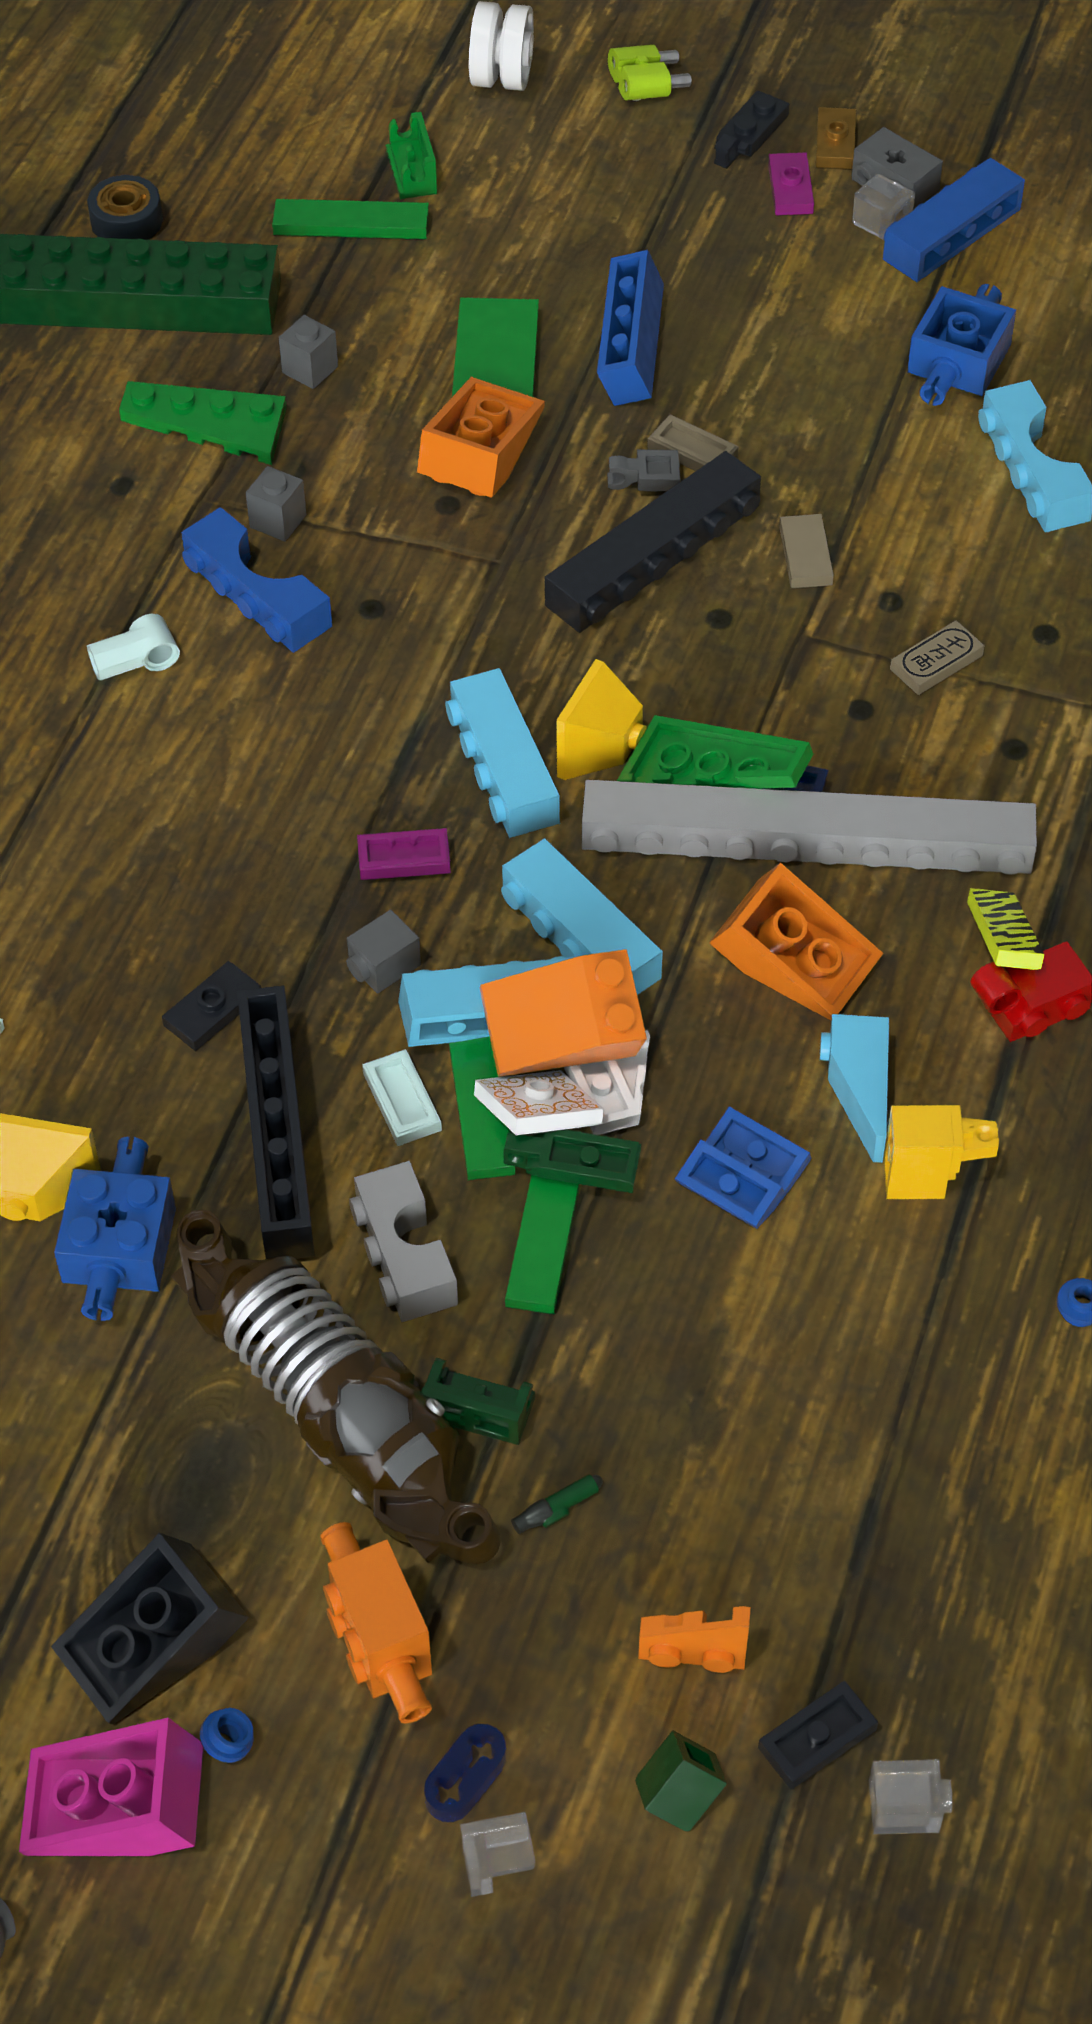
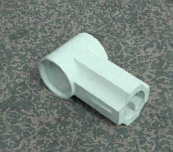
[87,614,180,680]

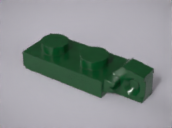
[503,1129,642,1193]

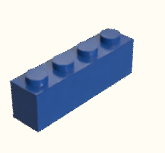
[883,157,1025,282]
[597,250,664,406]

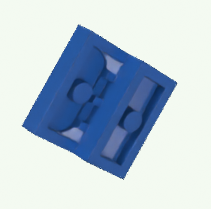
[675,1107,812,1229]

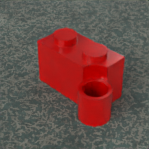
[970,941,1092,1042]

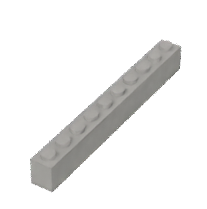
[582,780,1037,874]

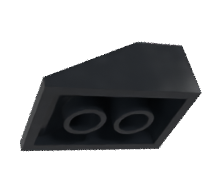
[51,1533,249,1725]

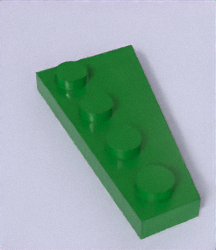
[119,381,287,465]
[617,715,814,789]

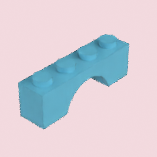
[978,380,1092,532]

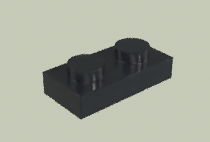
[758,1680,878,1790]

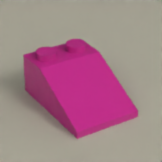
[19,1718,203,1856]

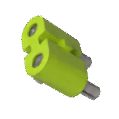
[608,44,692,101]

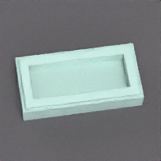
[362,1049,442,1146]

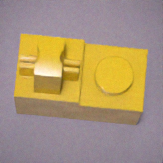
[883,1105,999,1199]

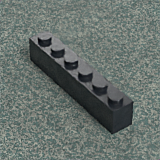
[544,451,761,633]
[237,985,315,1259]

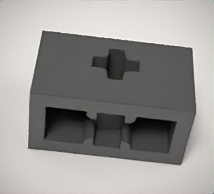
[852,127,943,213]

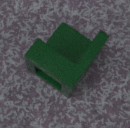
[635,1730,727,1831]

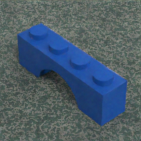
[181,507,332,653]

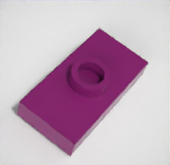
[768,152,814,215]
[357,828,451,880]

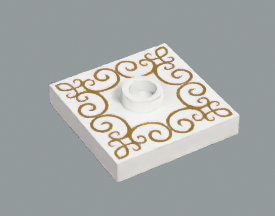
[474,1070,604,1135]

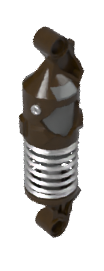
[171,1209,501,1564]

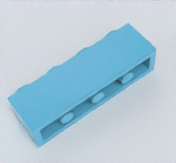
[445,668,560,838]
[501,838,663,995]
[398,956,574,1047]

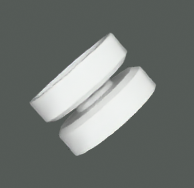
[469,1,534,91]

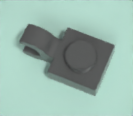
[607,449,680,491]

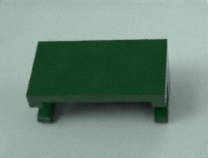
[421,1358,535,1445]

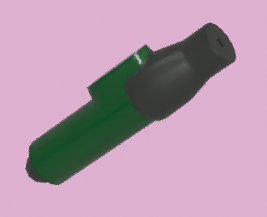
[511,1474,603,1534]

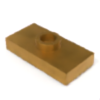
[816,107,856,169]

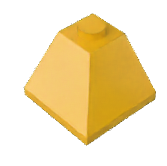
[557,659,647,780]
[0,1113,101,1221]

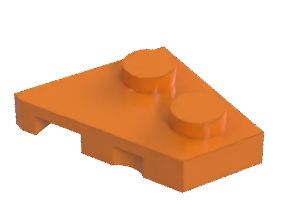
[638,1606,751,1673]

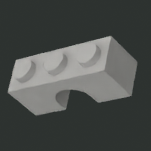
[349,1161,458,1322]

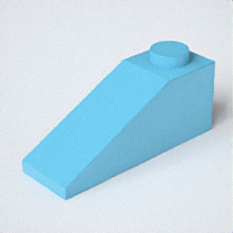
[820,1014,889,1163]

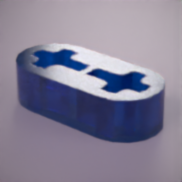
[424,1724,506,1822]

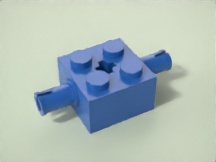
[907,284,1016,406]
[54,1137,176,1321]

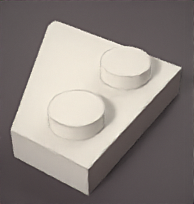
[564,1030,650,1135]

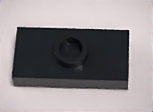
[162,961,261,1051]

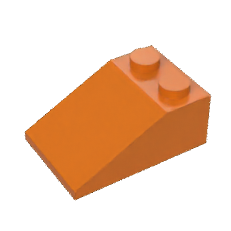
[417,377,545,498]
[709,862,883,1021]
[479,949,647,1077]

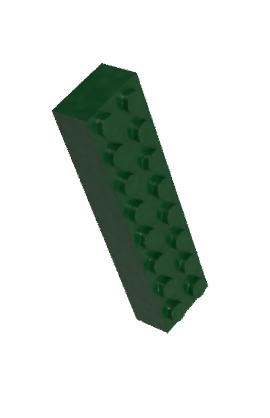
[0,234,281,335]

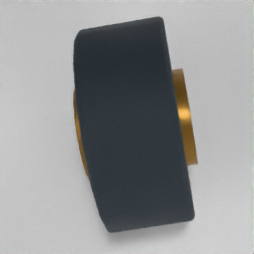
[87,175,163,240]

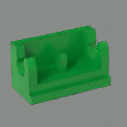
[386,112,437,199]

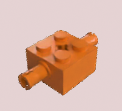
[320,1522,432,1724]

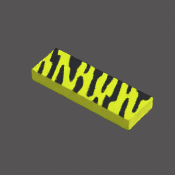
[967,888,1044,970]

